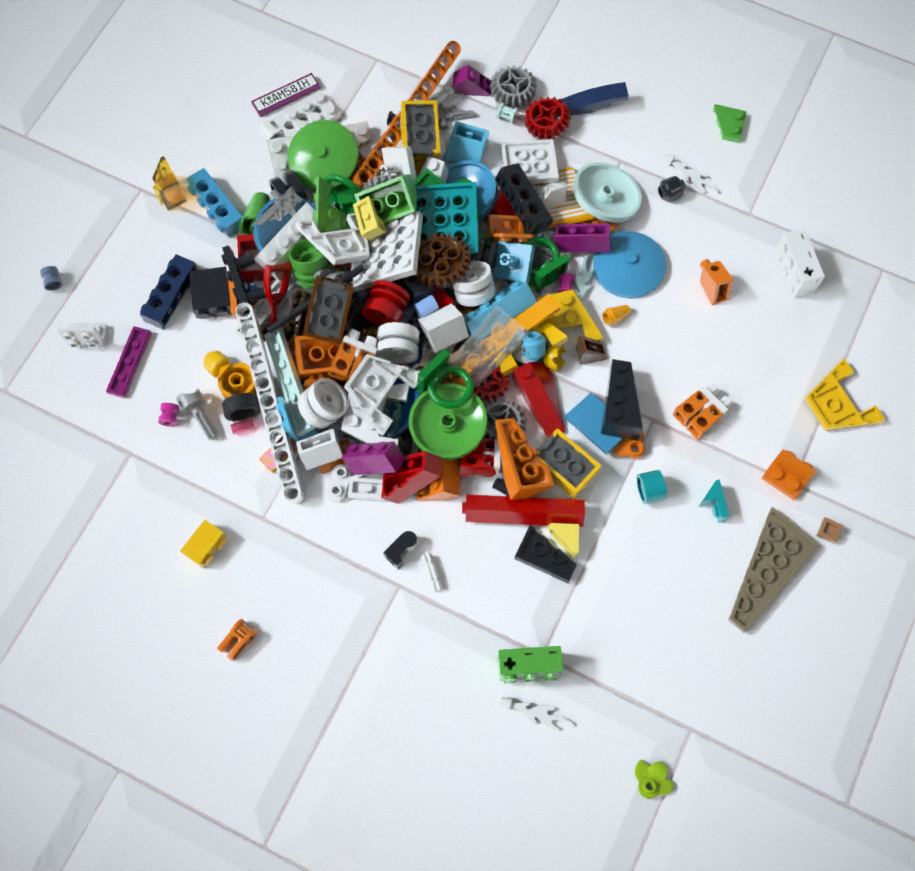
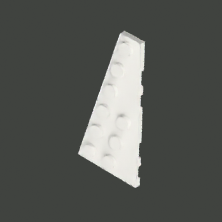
[265,120,372,182]

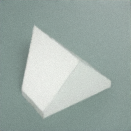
[537,183,567,210]

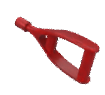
[264,262,291,325]

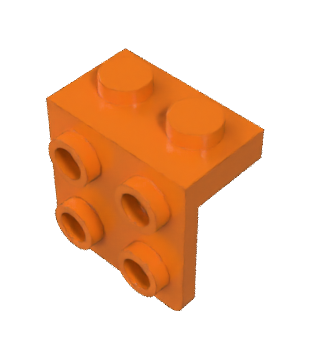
[487,214,534,242]

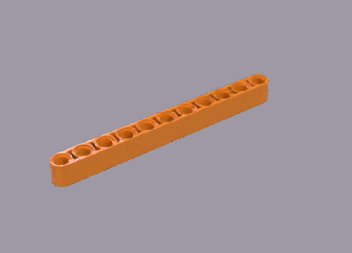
[352,40,461,189]

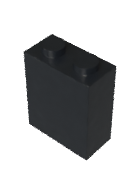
[189,266,231,319]

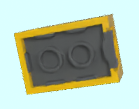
[399,100,440,160]
[537,428,602,499]

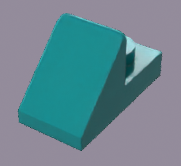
[698,479,730,523]

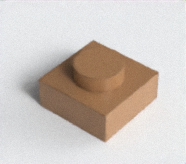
[816,517,843,544]

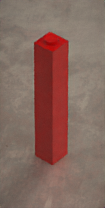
[462,494,585,527]

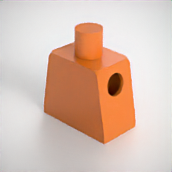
[700,259,734,306]

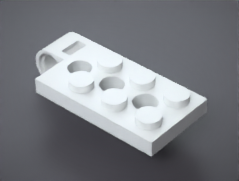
[258,91,341,141]

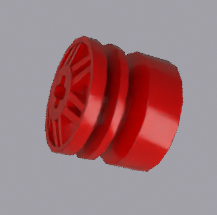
[361,280,410,326]

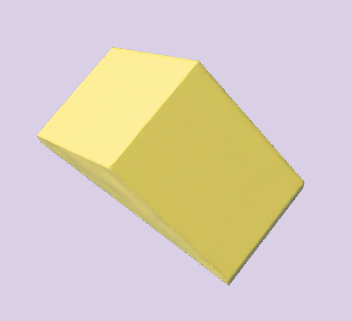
[547,523,579,559]

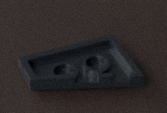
[514,525,577,584]

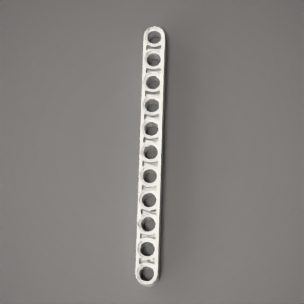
[236,303,304,504]

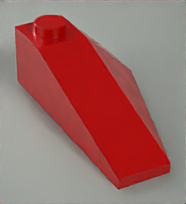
[512,361,565,439]

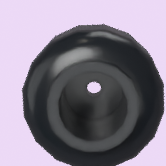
[658,176,686,202]

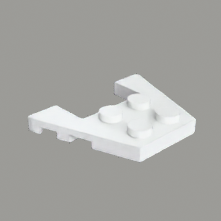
[296,213,370,265]
[344,354,421,435]
[341,383,410,447]

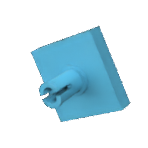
[493,241,535,283]

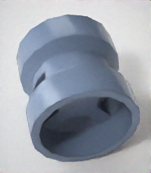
[40,266,63,291]

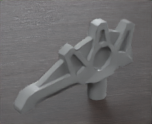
[438,103,476,130]
[253,186,302,225]

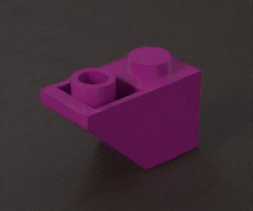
[452,65,491,96]

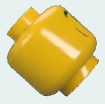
[203,350,231,378]

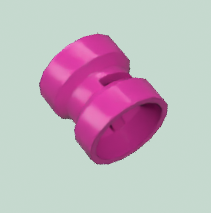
[158,402,180,427]

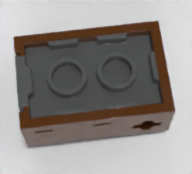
[303,275,354,344]

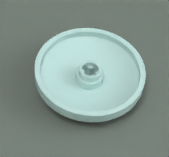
[573,162,642,223]

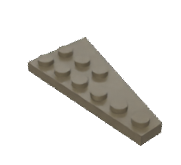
[728,507,819,634]

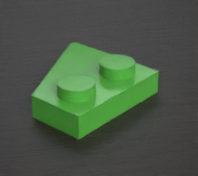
[713,104,747,143]

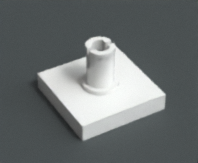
[380,146,417,182]

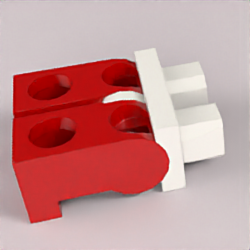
[460,438,503,478]

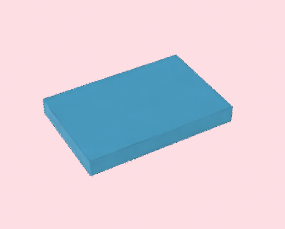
[565,392,624,455]

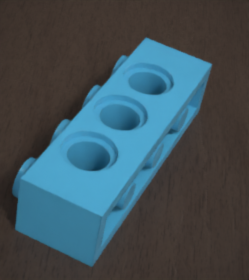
[186,168,243,237]

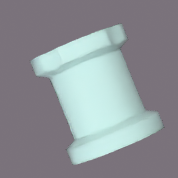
[496,102,518,123]

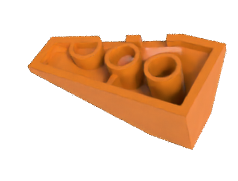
[495,418,555,500]

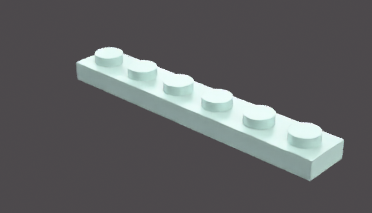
[264,327,316,437]

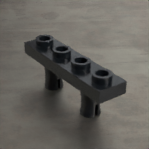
[221,245,267,317]

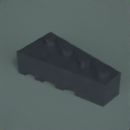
[601,359,643,441]

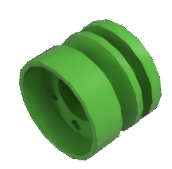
[289,239,333,288]

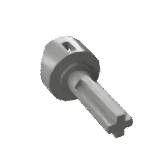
[176,388,218,440]

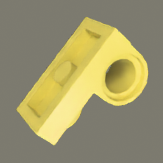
[353,196,386,241]

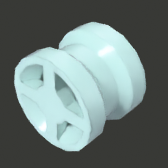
[537,229,555,252]

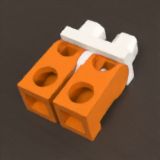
[328,329,377,383]
[672,383,732,440]

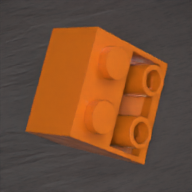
[416,459,460,501]

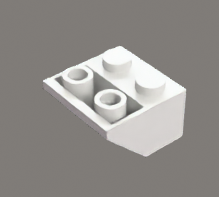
[296,429,343,470]

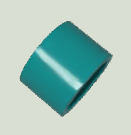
[636,469,667,504]

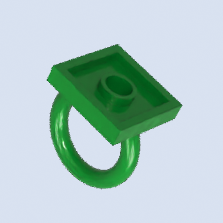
[324,174,362,215]
[521,237,571,293]
[416,348,474,409]

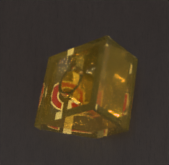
[152,156,187,211]

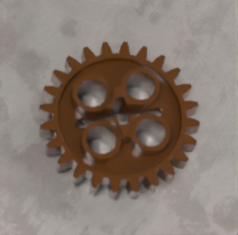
[413,233,471,288]

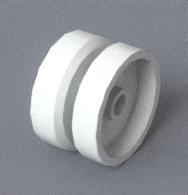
[453,261,496,306]
[376,322,419,364]
[298,378,349,428]

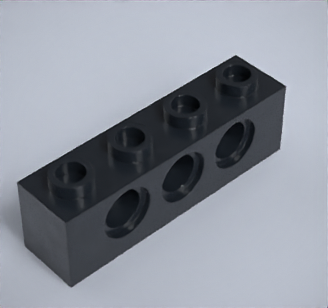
[495,163,553,235]

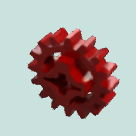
[470,361,510,402]

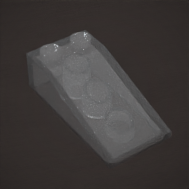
[449,305,529,388]

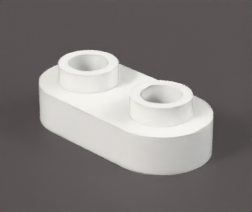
[326,464,352,503]

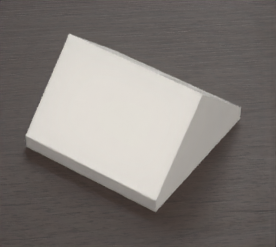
[418,304,469,353]

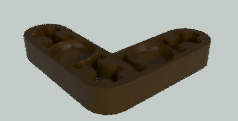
[261,289,311,344]

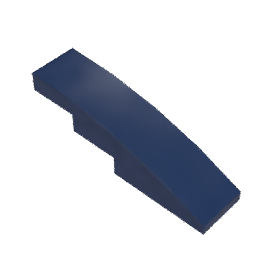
[560,82,629,117]

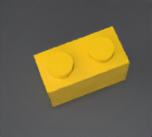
[180,519,227,569]

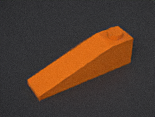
[295,336,353,379]

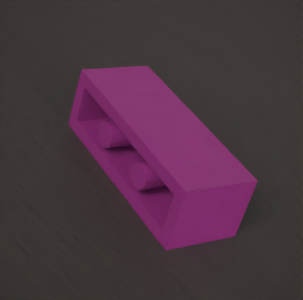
[554,223,612,253]
[342,441,405,475]

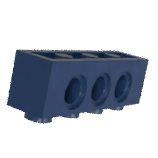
[140,254,198,330]

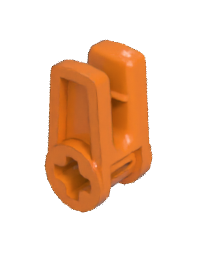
[217,619,258,661]

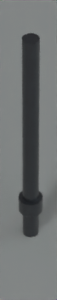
[267,264,365,334]

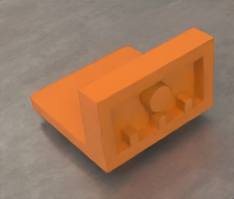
[761,449,816,500]

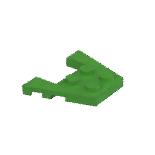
[313,176,355,233]

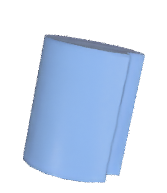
[414,295,439,318]

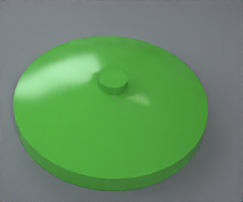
[288,120,359,191]
[409,383,487,460]

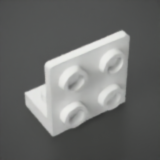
[57,323,107,348]

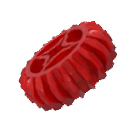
[524,96,571,140]

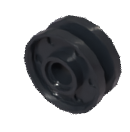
[476,239,498,276]

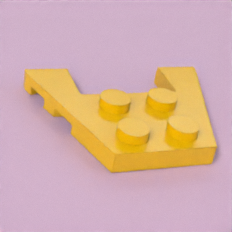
[536,290,603,341]
[495,309,569,376]
[805,358,885,431]

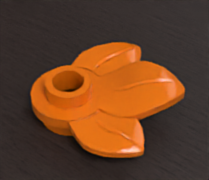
[611,431,645,459]

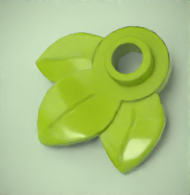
[634,759,674,799]

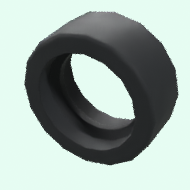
[222,393,261,422]

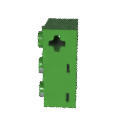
[497,646,563,684]

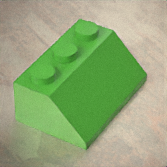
[354,174,417,223]

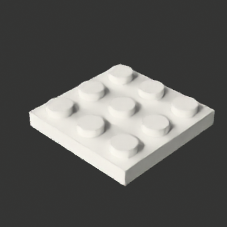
[501,139,559,184]

